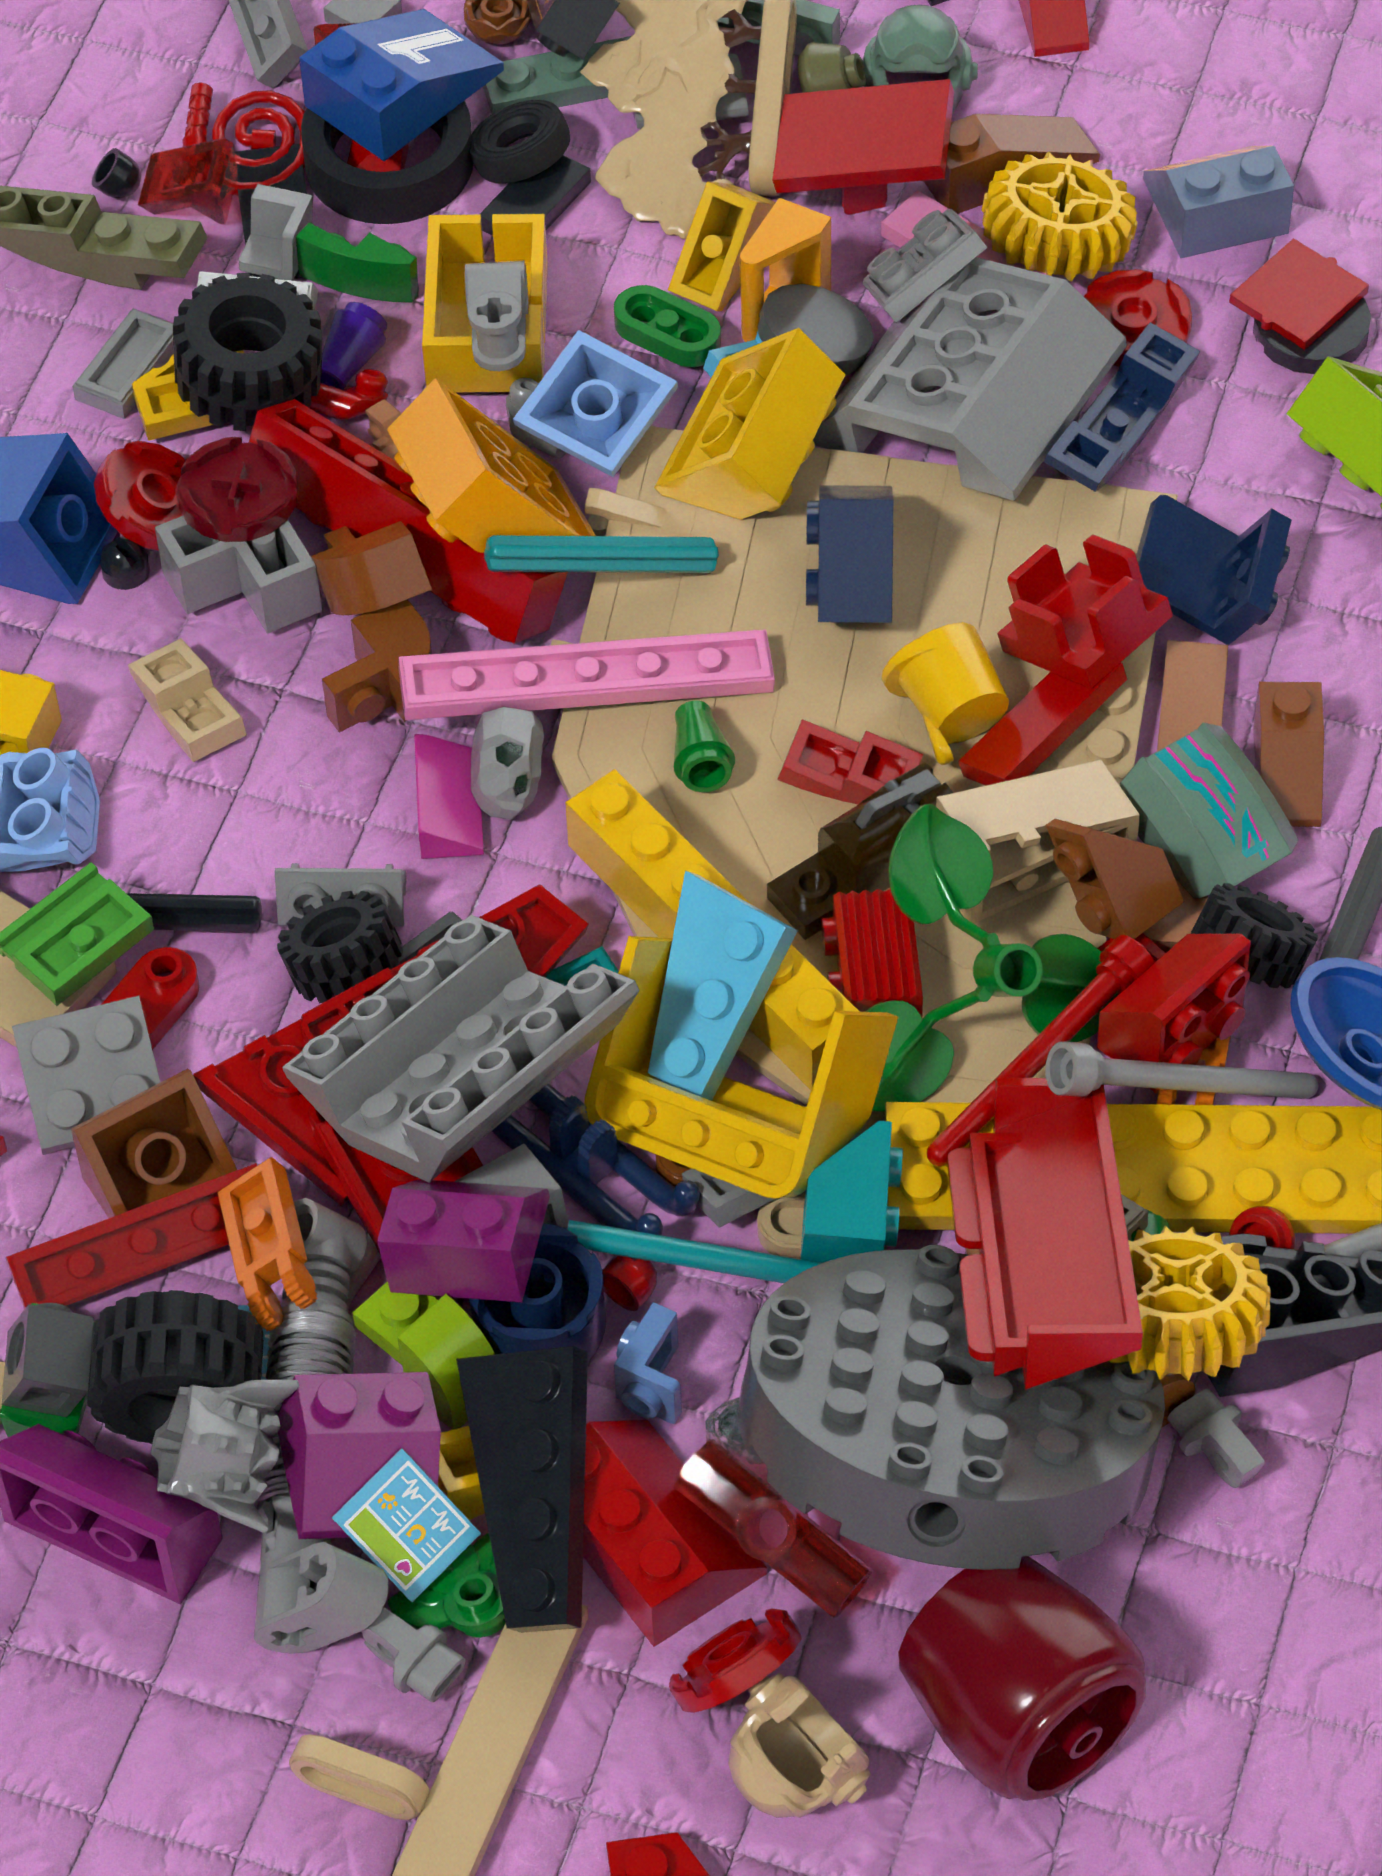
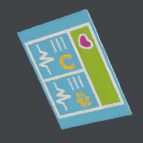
[332,1448,481,1602]

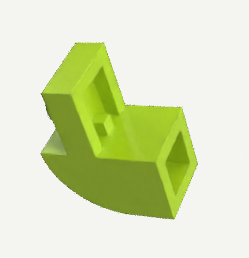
[352,1281,495,1430]

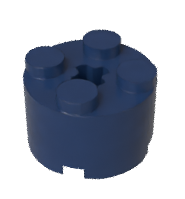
[469,1223,606,1366]

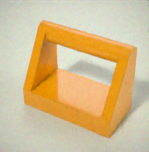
[740,198,831,342]

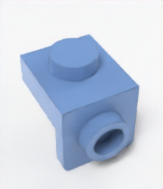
[614,1302,682,1424]

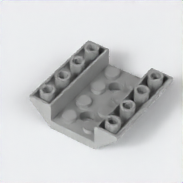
[813,257,1127,501]
[282,915,639,1183]

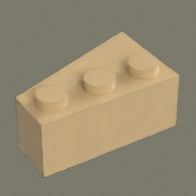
[936,760,1140,924]

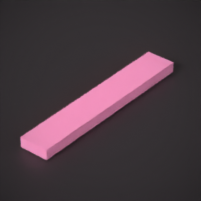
[398,629,775,720]

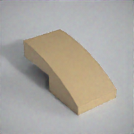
[128,638,247,762]

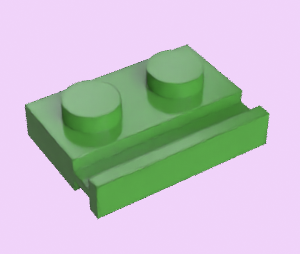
[0,862,154,1006]

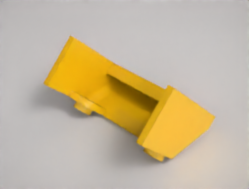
[584,936,899,1198]

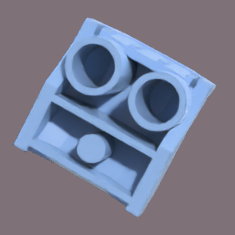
[0,748,100,872]

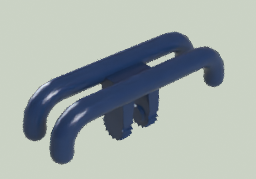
[492,1083,700,1235]

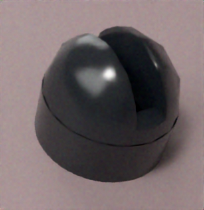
[92,148,141,199]
[100,536,150,590]

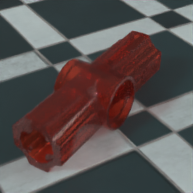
[673,1439,874,1618]

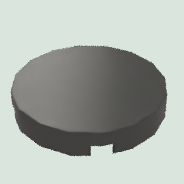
[757,284,874,376]

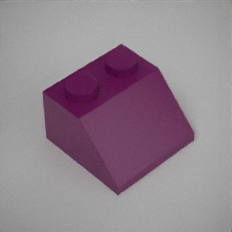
[377,1179,550,1302]
[278,1372,441,1539]

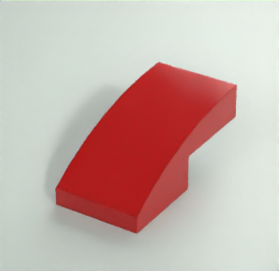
[777,719,923,805]

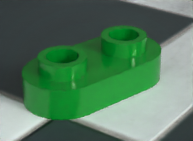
[614,285,721,367]

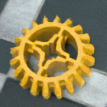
[981,152,1138,282]
[1110,1226,1270,1382]

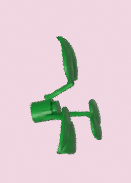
[865,804,1119,1112]

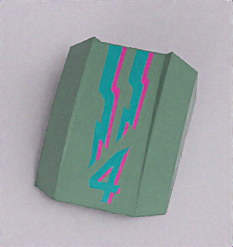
[1120,722,1298,898]

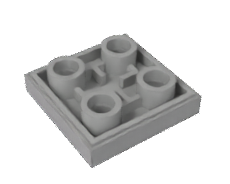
[862,209,988,323]

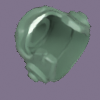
[862,5,978,115]

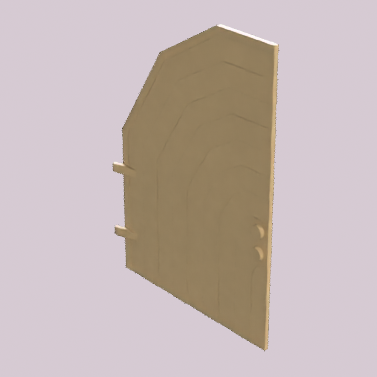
[551,426,1178,1134]

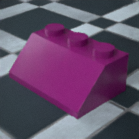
[0,1424,223,1605]

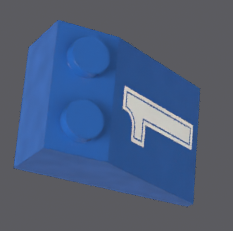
[299,9,504,161]

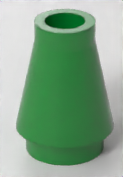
[674,700,735,792]

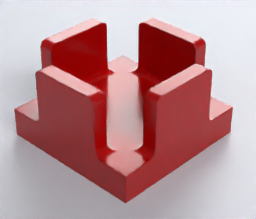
[997,534,1173,689]

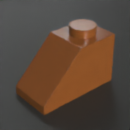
[1253,681,1324,827]

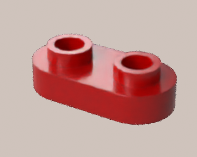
[101,947,200,1050]

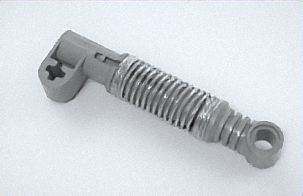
[254,1198,388,1654]

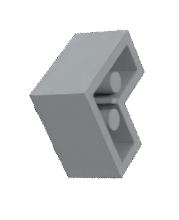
[155,516,322,634]

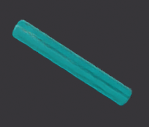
[484,535,719,573]

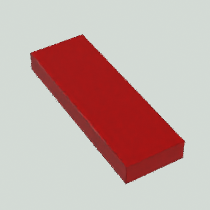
[958,663,1128,786]

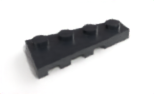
[456,1346,588,1633]

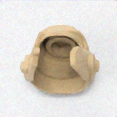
[728,1673,871,1818]

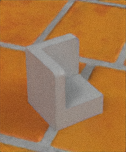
[239,184,313,281]

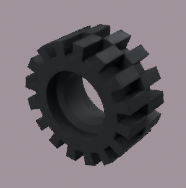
[1191,883,1318,989]
[277,891,403,1003]

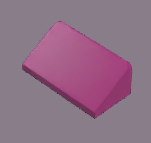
[414,734,484,859]

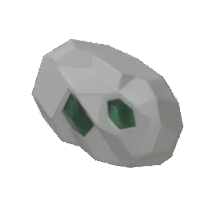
[471,707,544,820]

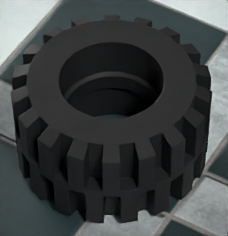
[173,273,322,431]
[87,1290,264,1444]

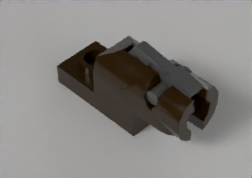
[767,762,953,940]

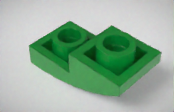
[296,222,419,303]

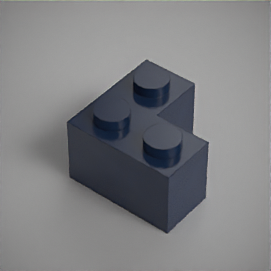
[806,485,894,623]

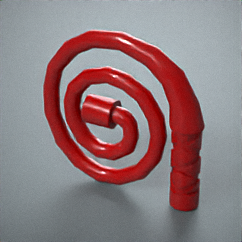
[182,82,305,196]

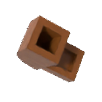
[311,521,432,616]
[322,599,432,733]

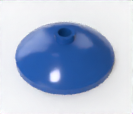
[1290,957,1382,1110]

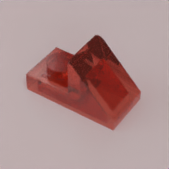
[138,138,238,224]

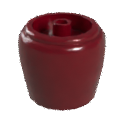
[898,1556,1146,1801]

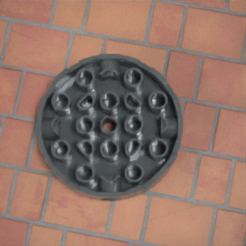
[738,1245,1165,1570]

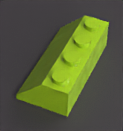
[1286,356,1382,509]

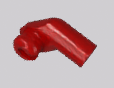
[309,369,388,421]

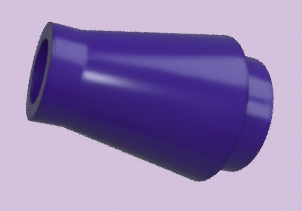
[320,302,387,390]

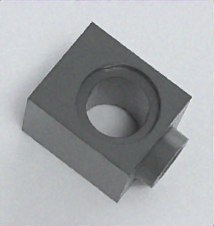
[2,1303,94,1417]

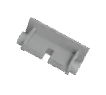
[275,863,406,927]

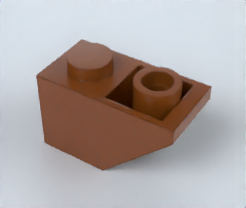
[1045,819,1184,939]

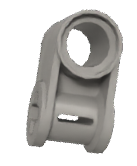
[465,260,528,372]

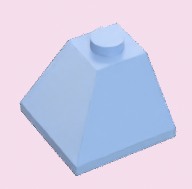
[513,330,678,477]

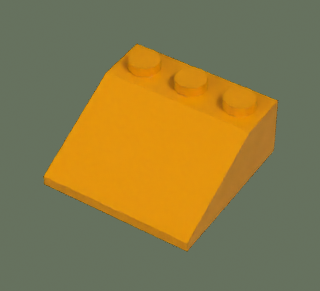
[387,378,596,553]

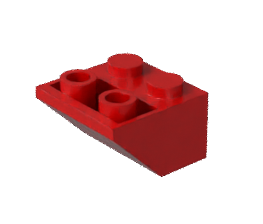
[1097,934,1251,1094]

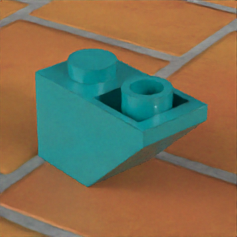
[800,1121,903,1263]

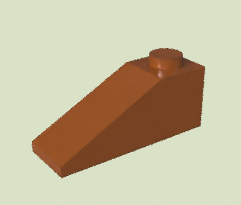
[924,114,1100,214]

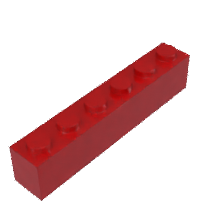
[249,399,568,644]

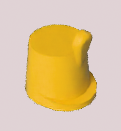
[881,622,1009,765]

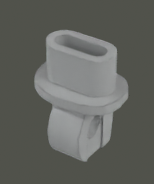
[1167,1389,1265,1488]
[361,1607,466,1702]

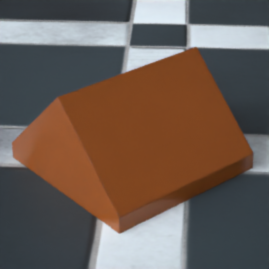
[71,1069,237,1218]

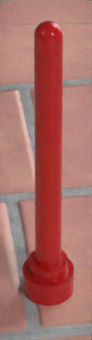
[926,935,1155,1167]

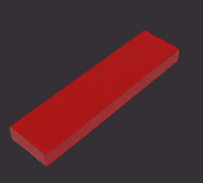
[5,1163,257,1310]

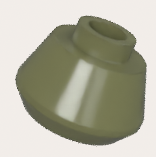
[797,42,866,93]

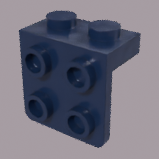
[1136,495,1292,646]

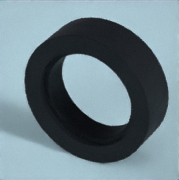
[301,101,473,224]

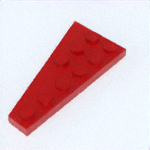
[193,884,589,1206]

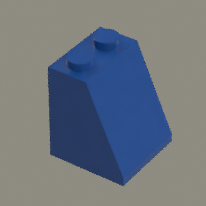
[0,433,118,604]

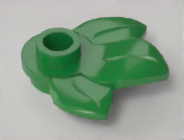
[387,1533,506,1638]

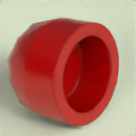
[602,1256,657,1311]

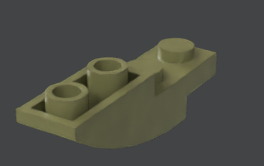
[0,186,208,290]

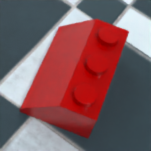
[583,1420,767,1647]

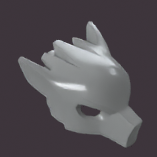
[151,1380,299,1533]

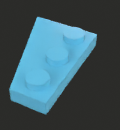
[648,870,798,1101]

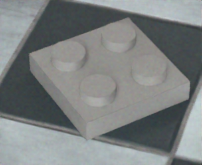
[12,996,160,1155]

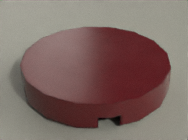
[176,437,298,542]

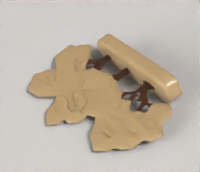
[580,0,797,239]

